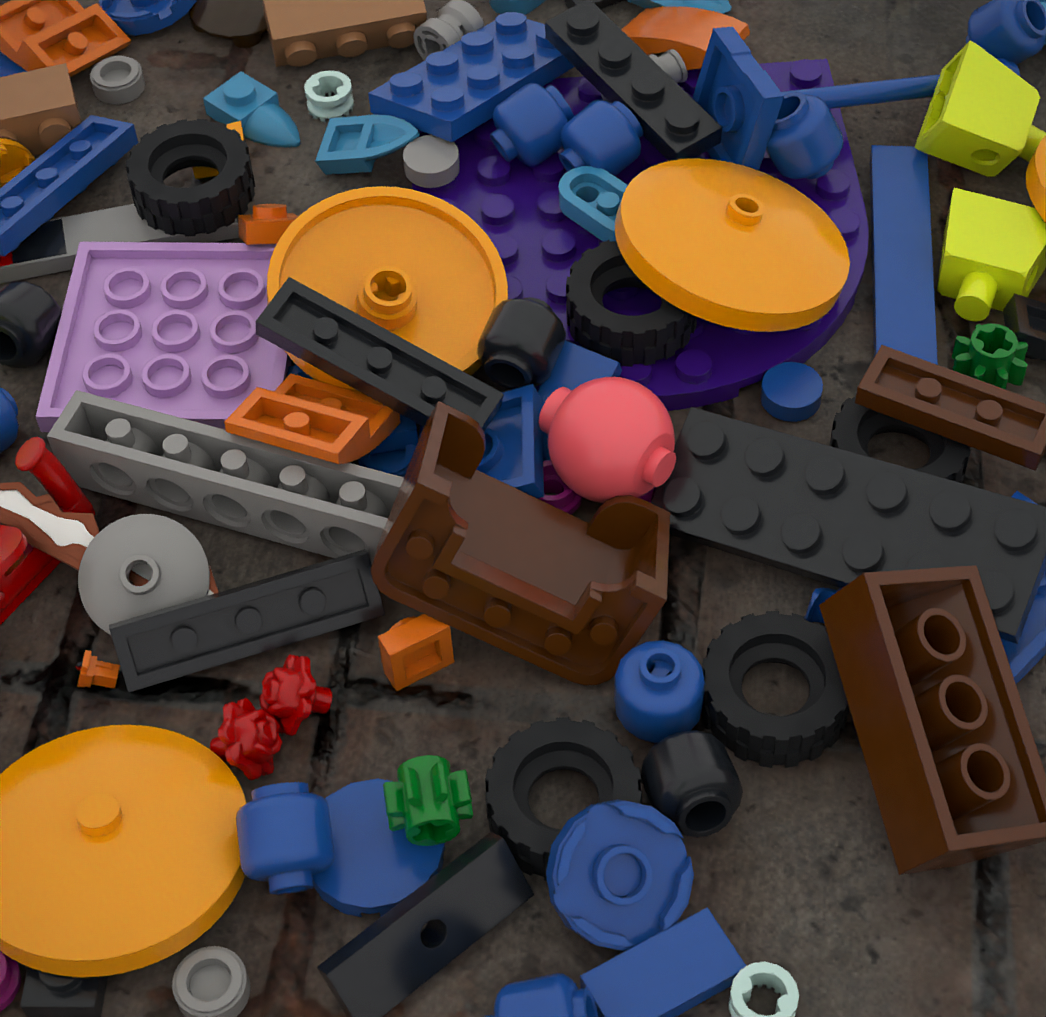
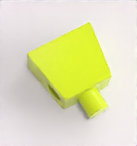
[914,41,1046,177]
[937,188,1046,322]

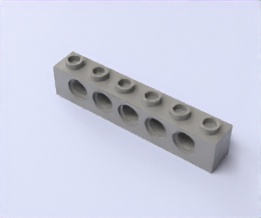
[47,390,404,565]

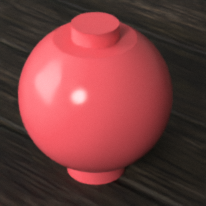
[539,377,676,503]

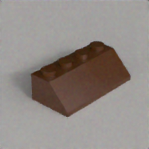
[819,565,1046,875]

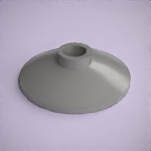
[78,514,210,635]

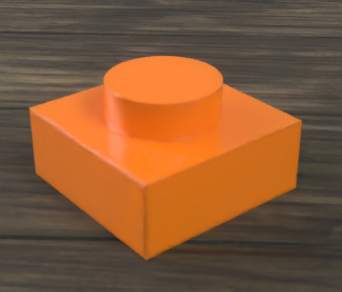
[238,204,298,245]
[377,614,455,692]

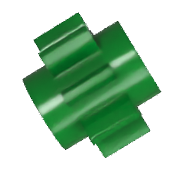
[952,323,1028,389]
[383,755,474,846]

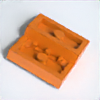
[0,0,131,77]
[621,6,750,71]
[224,373,400,464]

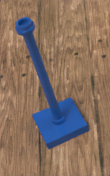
[692,27,1020,171]

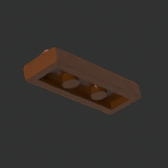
[855,345,1046,471]

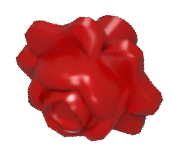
[259,654,332,736]
[210,698,283,781]

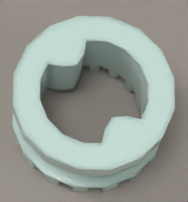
[304,70,354,122]
[728,962,799,1017]

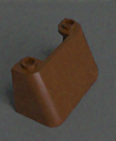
[371,401,670,685]

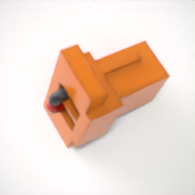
[76,650,120,689]

